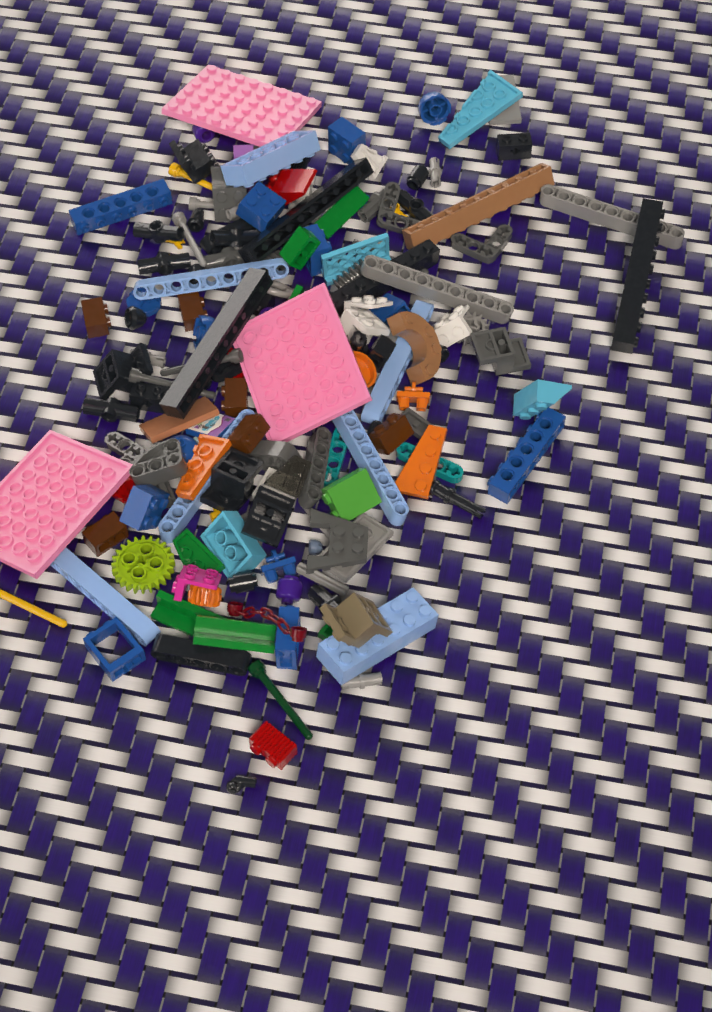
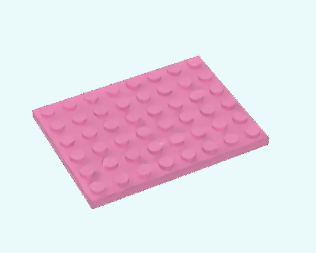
[162,65,322,147]
[233,283,372,442]
[0,430,133,579]

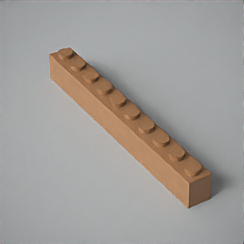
[402,163,555,250]

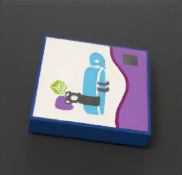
[185,414,236,438]

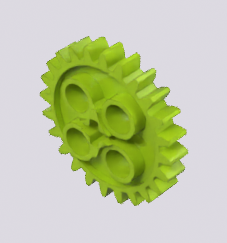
[111,535,175,594]

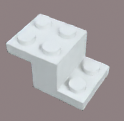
[340,309,391,344]

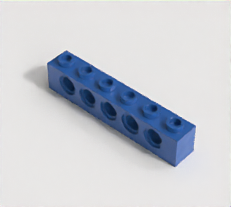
[68,179,173,235]
[487,407,566,504]

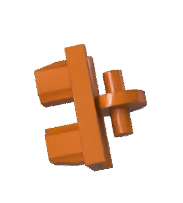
[397,381,430,412]

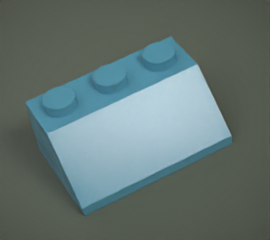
[513,379,572,420]
[200,511,267,579]

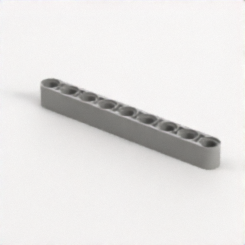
[539,184,685,249]
[360,255,514,324]

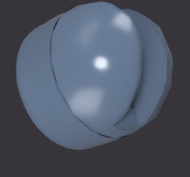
[308,539,323,555]

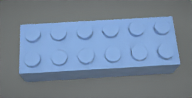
[220,130,321,188]
[316,587,439,685]

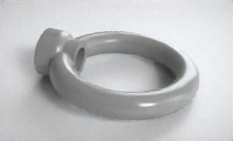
[267,280,294,300]

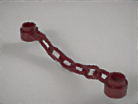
[227,601,307,642]

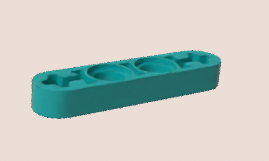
[323,428,347,488]
[396,442,463,483]

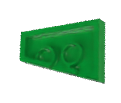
[173,528,225,573]

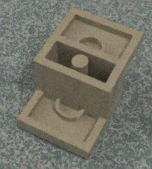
[319,592,393,648]

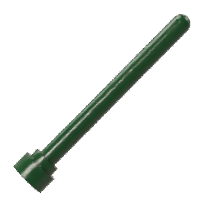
[248,660,313,740]

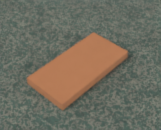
[139,397,220,444]

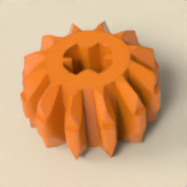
[188,585,222,607]

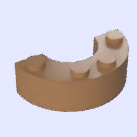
[387,311,442,386]

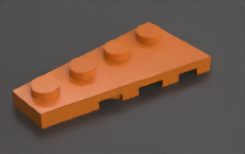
[395,425,447,499]
[175,434,232,501]

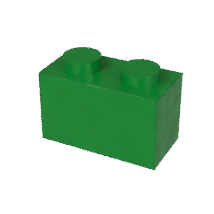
[279,226,321,270]

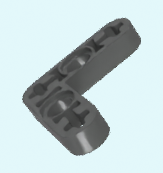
[376,182,420,234]
[450,224,513,264]
[104,432,145,464]

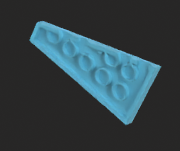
[438,69,523,149]

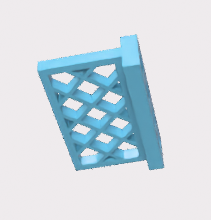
[321,232,391,286]

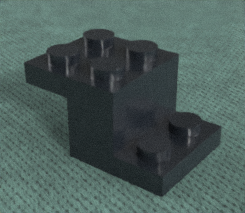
[169,139,219,184]
[93,343,153,401]
[200,447,264,512]
[241,485,295,548]

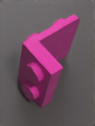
[172,564,222,602]

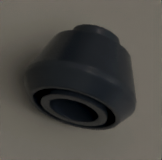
[124,306,147,330]

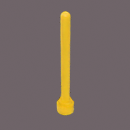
[168,162,212,191]
[0,589,67,628]

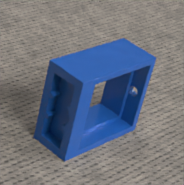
[275,605,301,670]
[83,617,146,682]

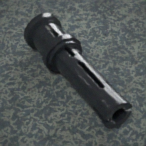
[429,480,486,519]

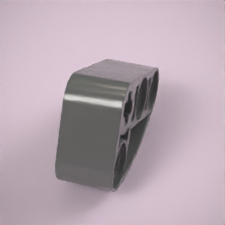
[129,438,188,485]
[248,440,304,478]

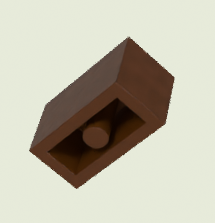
[177,292,208,332]
[81,297,111,339]
[221,378,248,418]
[368,413,414,455]
[227,414,271,454]
[82,511,129,557]

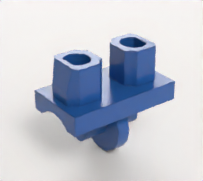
[260,549,296,584]

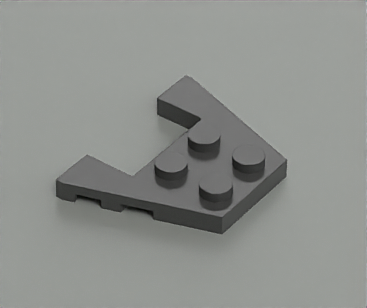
[306,509,369,574]

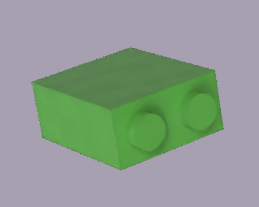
[321,468,382,521]

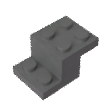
[211,165,247,222]
[470,327,531,376]

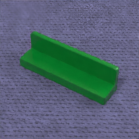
[314,186,369,239]
[151,590,227,637]
[193,615,276,654]

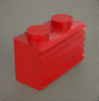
[249,721,298,770]

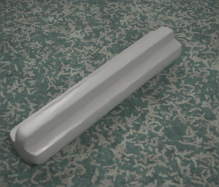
[296,562,349,596]

